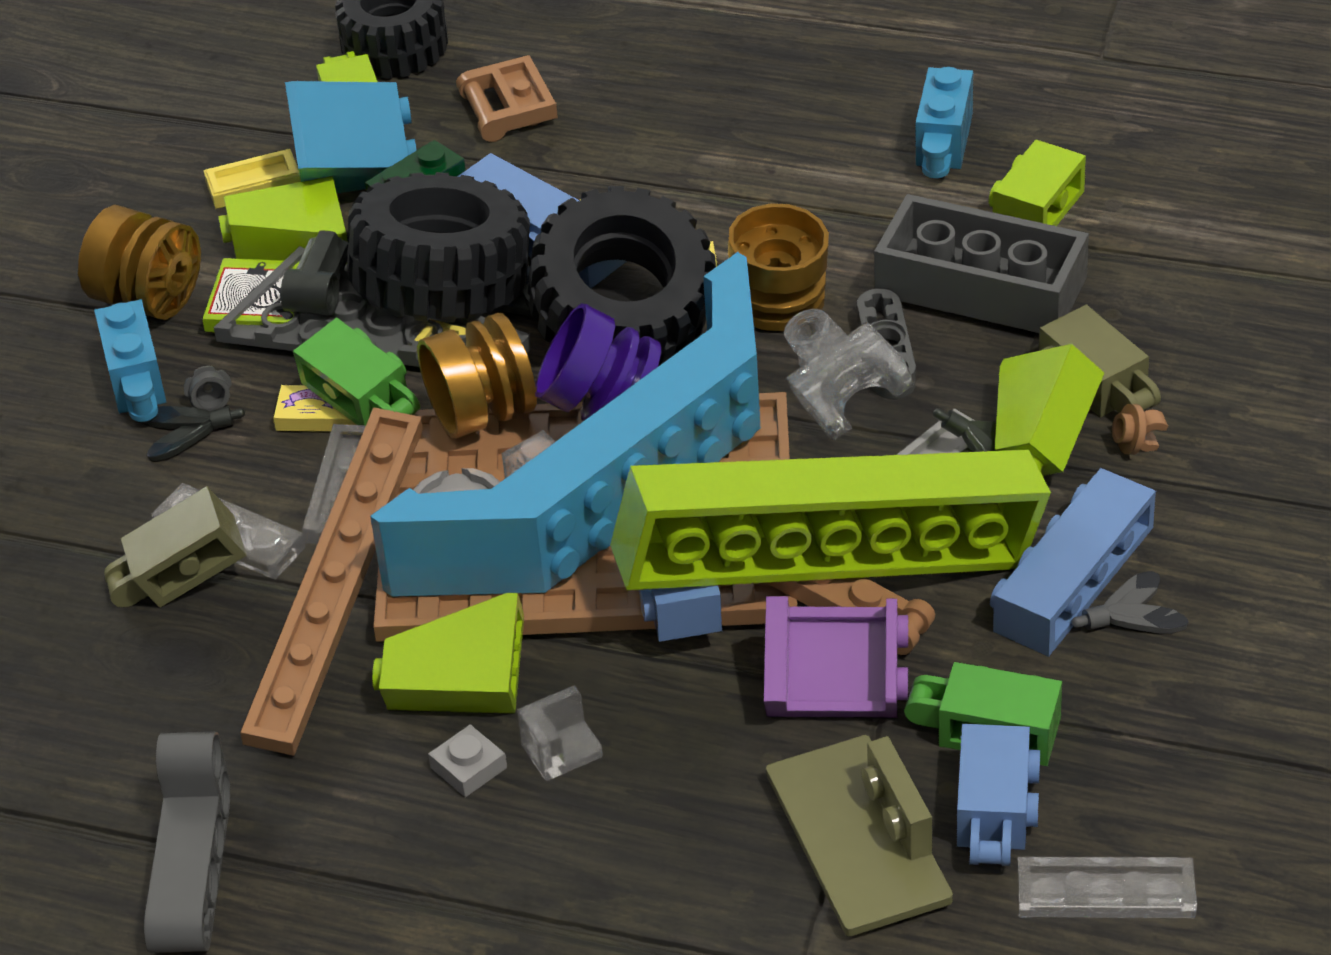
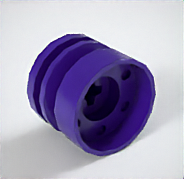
[535,303,662,421]

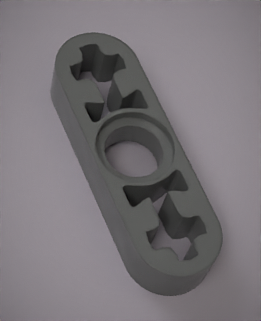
[857,289,916,399]

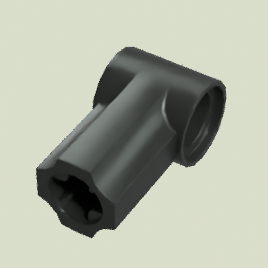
[280,230,348,315]

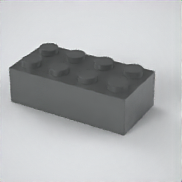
[874,194,1089,333]

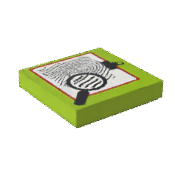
[202,258,300,332]

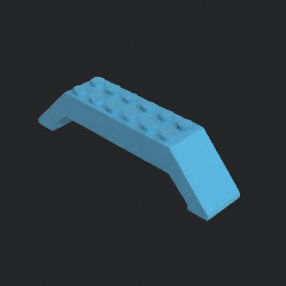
[370,252,761,596]

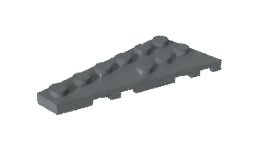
[213,246,532,367]

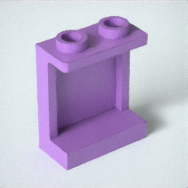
[764,596,908,718]

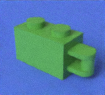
[293,317,421,430]
[904,662,1062,766]

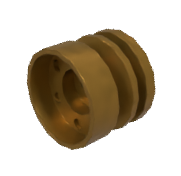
[728,203,829,331]
[78,205,201,320]
[417,313,537,439]

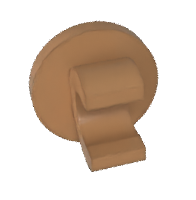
[1112,404,1168,455]

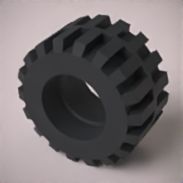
[335,0,448,78]

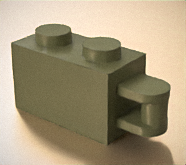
[1039,304,1161,418]
[104,486,247,608]

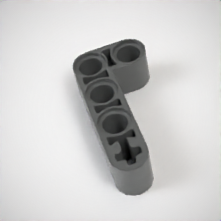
[144,731,230,953]

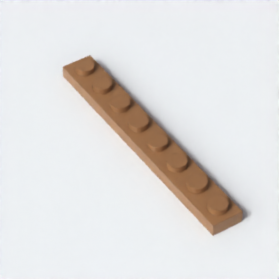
[240,407,423,756]

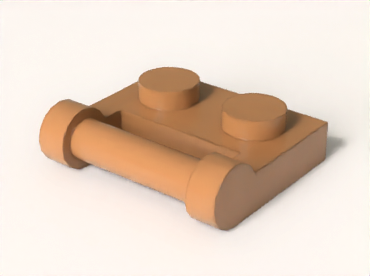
[456,55,558,142]

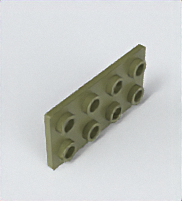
[766,735,953,936]

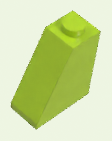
[218,176,348,264]
[995,344,1104,476]
[372,593,524,713]

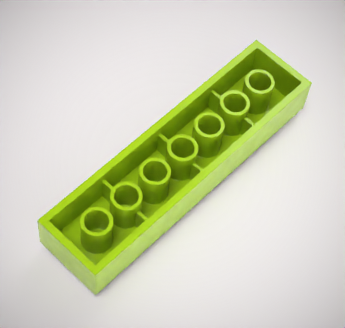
[610,450,1051,590]

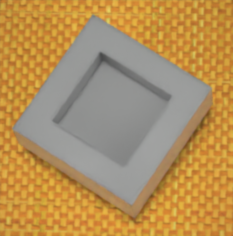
[428,725,507,798]

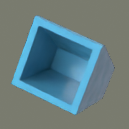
[285,81,416,193]

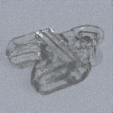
[784,309,915,441]

